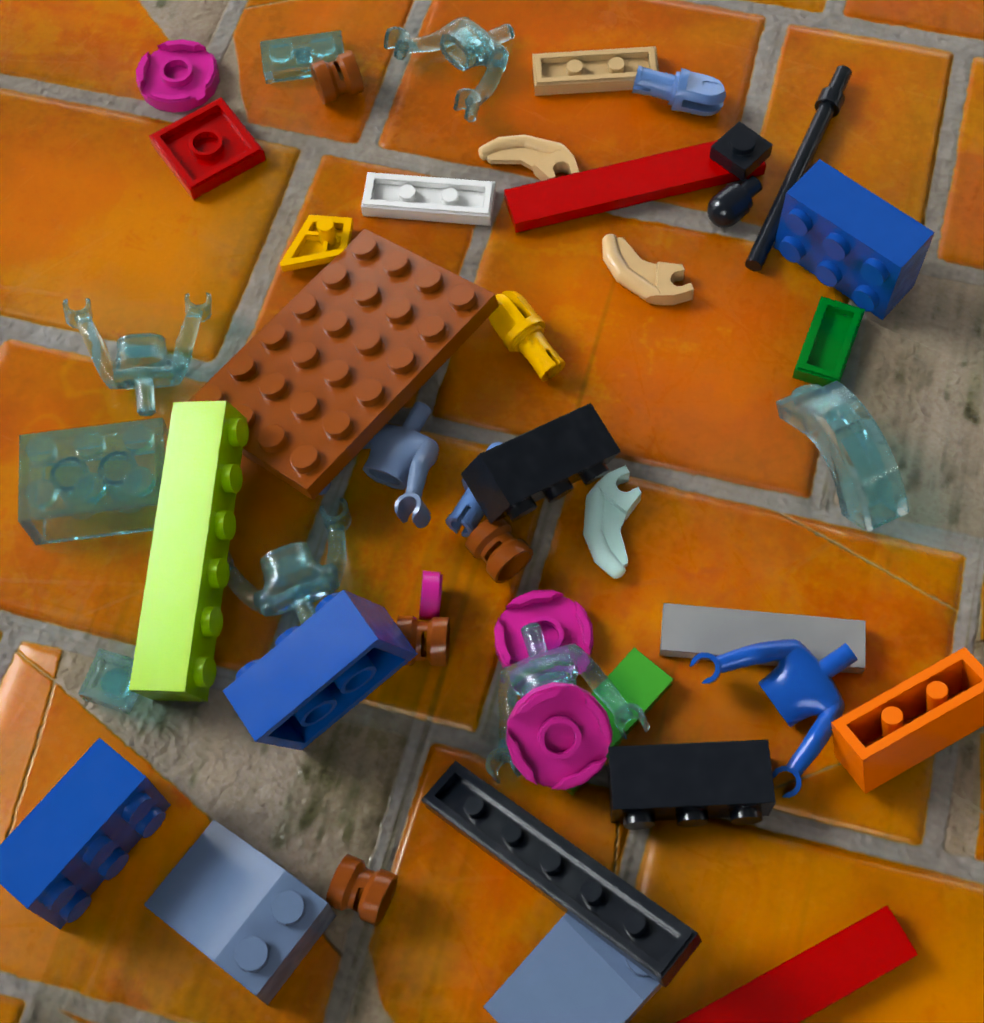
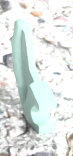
[583,465,642,579]

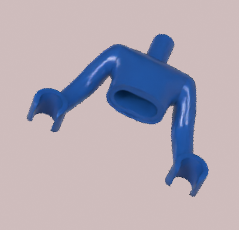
[690,639,858,798]

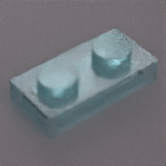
[260,30,344,84]

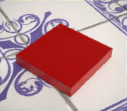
[149,97,266,200]

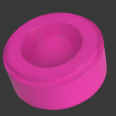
[419,571,443,621]

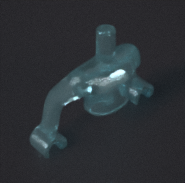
[383,17,514,122]
[62,292,212,416]
[227,498,352,625]
[485,623,650,784]

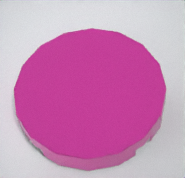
[136,39,220,113]
[494,590,594,688]
[506,682,613,790]

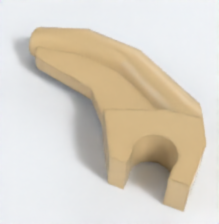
[478,134,579,181]
[602,234,694,305]

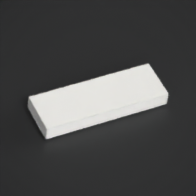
[361,172,496,226]

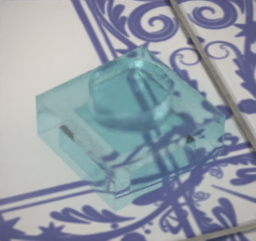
[78,648,138,715]

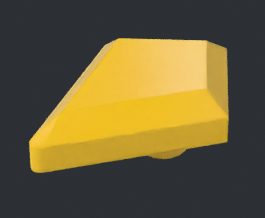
[280,215,354,272]

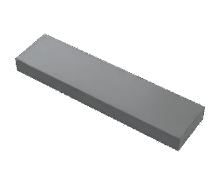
[659,603,866,674]

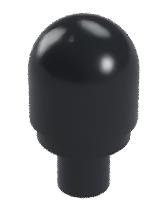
[707,176,763,228]

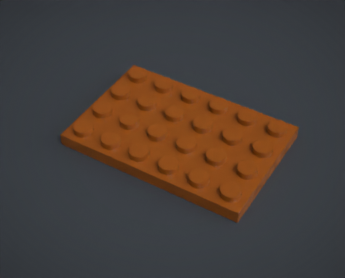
[187,229,499,500]

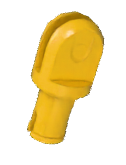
[488,290,566,381]

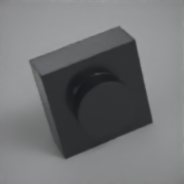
[709,121,773,181]

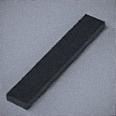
[421,761,702,988]

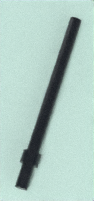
[745,65,852,272]

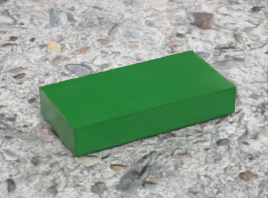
[792,296,865,392]

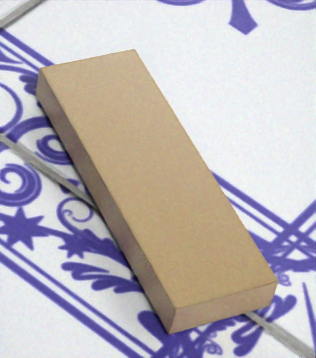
[532,46,659,96]

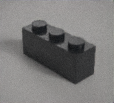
[461,403,621,524]
[607,739,776,830]

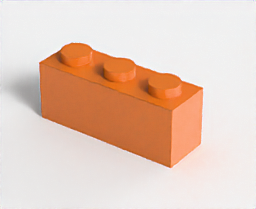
[831,647,984,794]

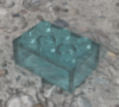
[18,417,169,545]

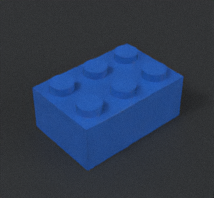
[774,159,935,320]
[223,589,418,750]
[0,738,170,929]

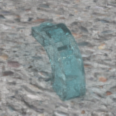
[776,381,910,532]

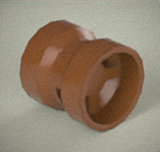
[310,51,364,104]
[465,518,533,583]
[397,615,450,667]
[326,854,398,926]

